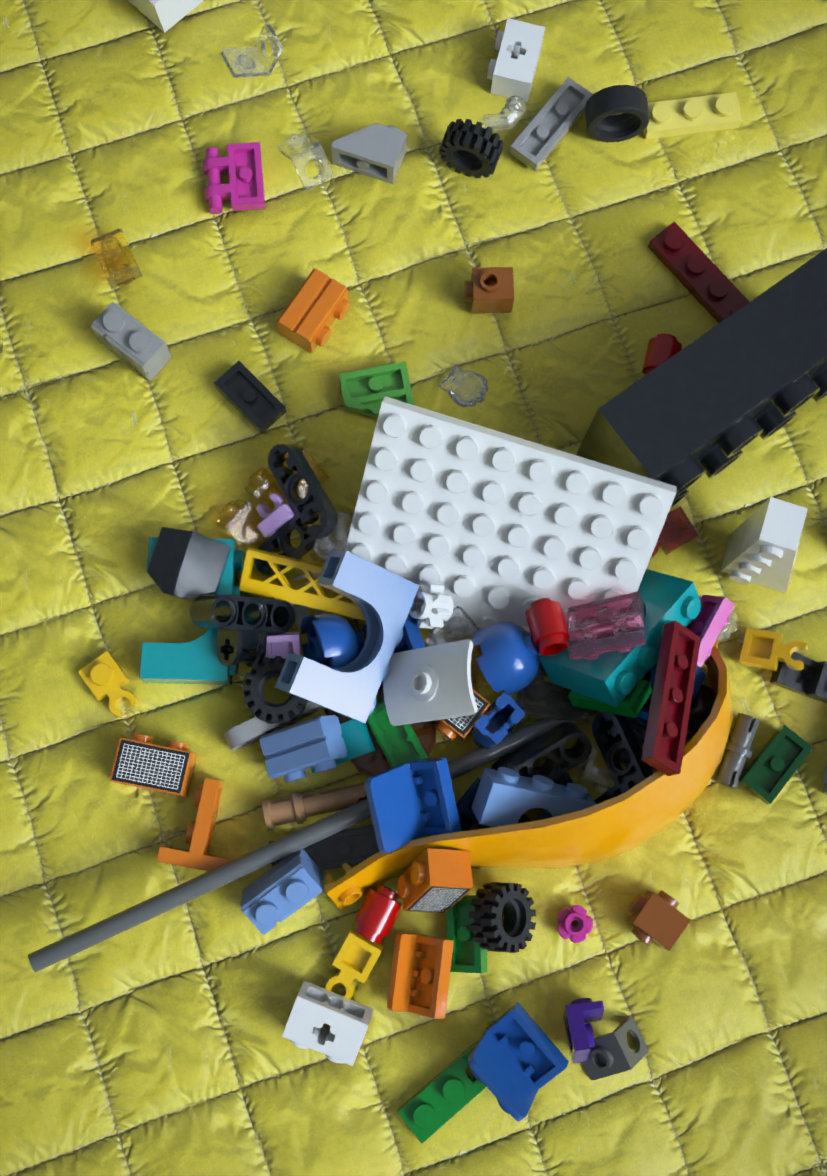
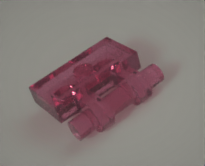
[567,591,646,661]

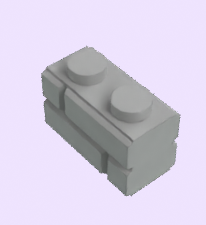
[91,302,172,381]

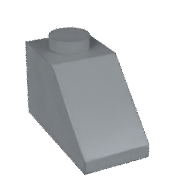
[331,123,407,184]

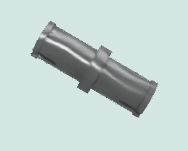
[715,713,761,789]

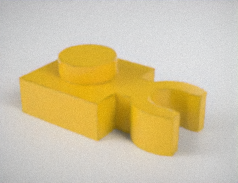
[739,627,808,671]
[78,651,139,718]
[325,929,384,1000]

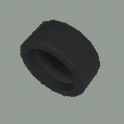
[585,85,650,143]

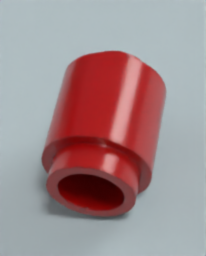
[642,333,682,375]
[525,598,570,656]
[353,884,403,944]

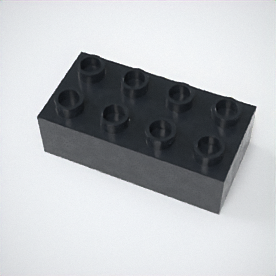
[576,248,827,507]

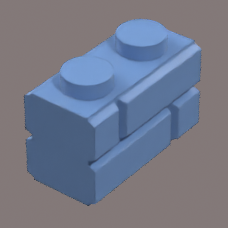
[259,715,348,783]
[240,849,324,934]

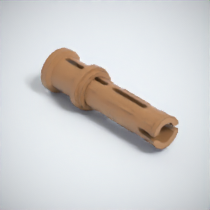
[261,782,367,831]

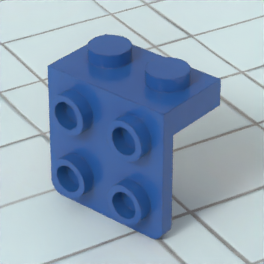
[365,758,462,853]
[468,1003,569,1121]

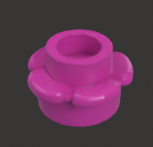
[557,905,593,943]

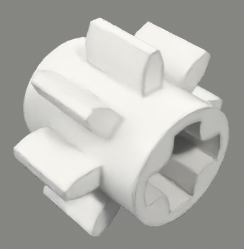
[409,584,453,629]

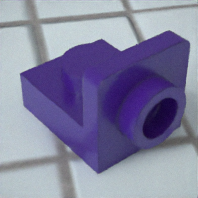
[563,998,604,1063]

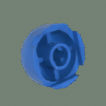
[300,613,364,668]
[473,622,540,696]

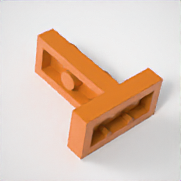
[157,778,235,871]

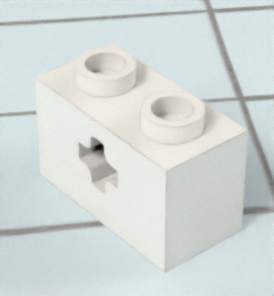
[487,18,546,102]
[282,981,373,1066]

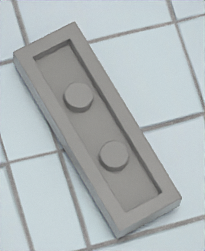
[509,77,593,171]

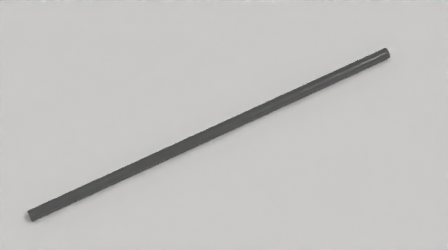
[28,705,599,972]

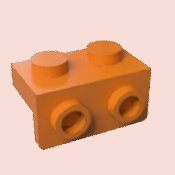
[387,933,454,1019]

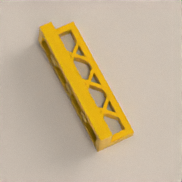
[239,547,366,621]

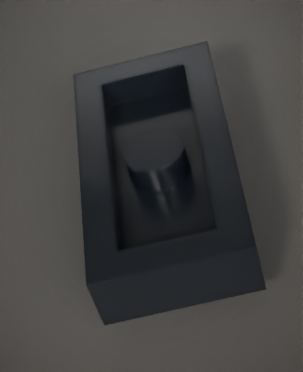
[214,361,287,434]

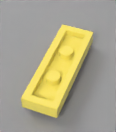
[643,92,742,139]

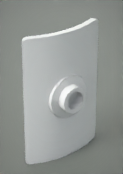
[383,639,478,726]

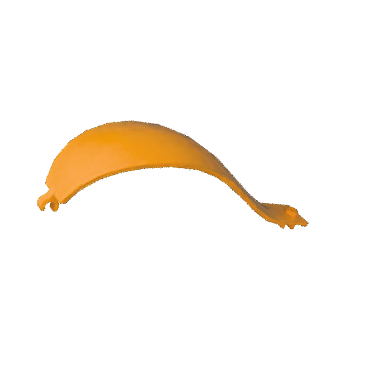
[323,639,733,911]

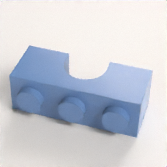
[471,767,596,827]

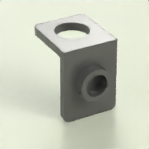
[582,1017,649,1080]

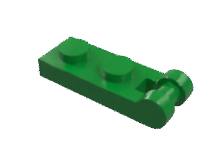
[398,1041,487,1144]

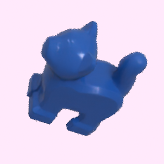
[471,692,525,748]

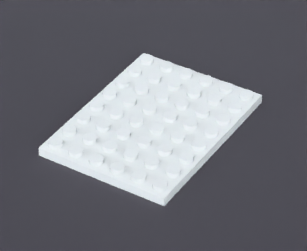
[345,396,677,656]

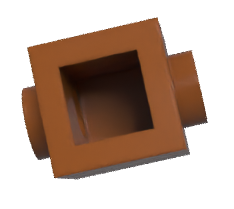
[464,267,514,314]
[626,890,691,951]

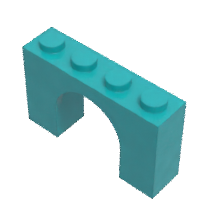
[140,537,244,685]
[539,569,703,707]

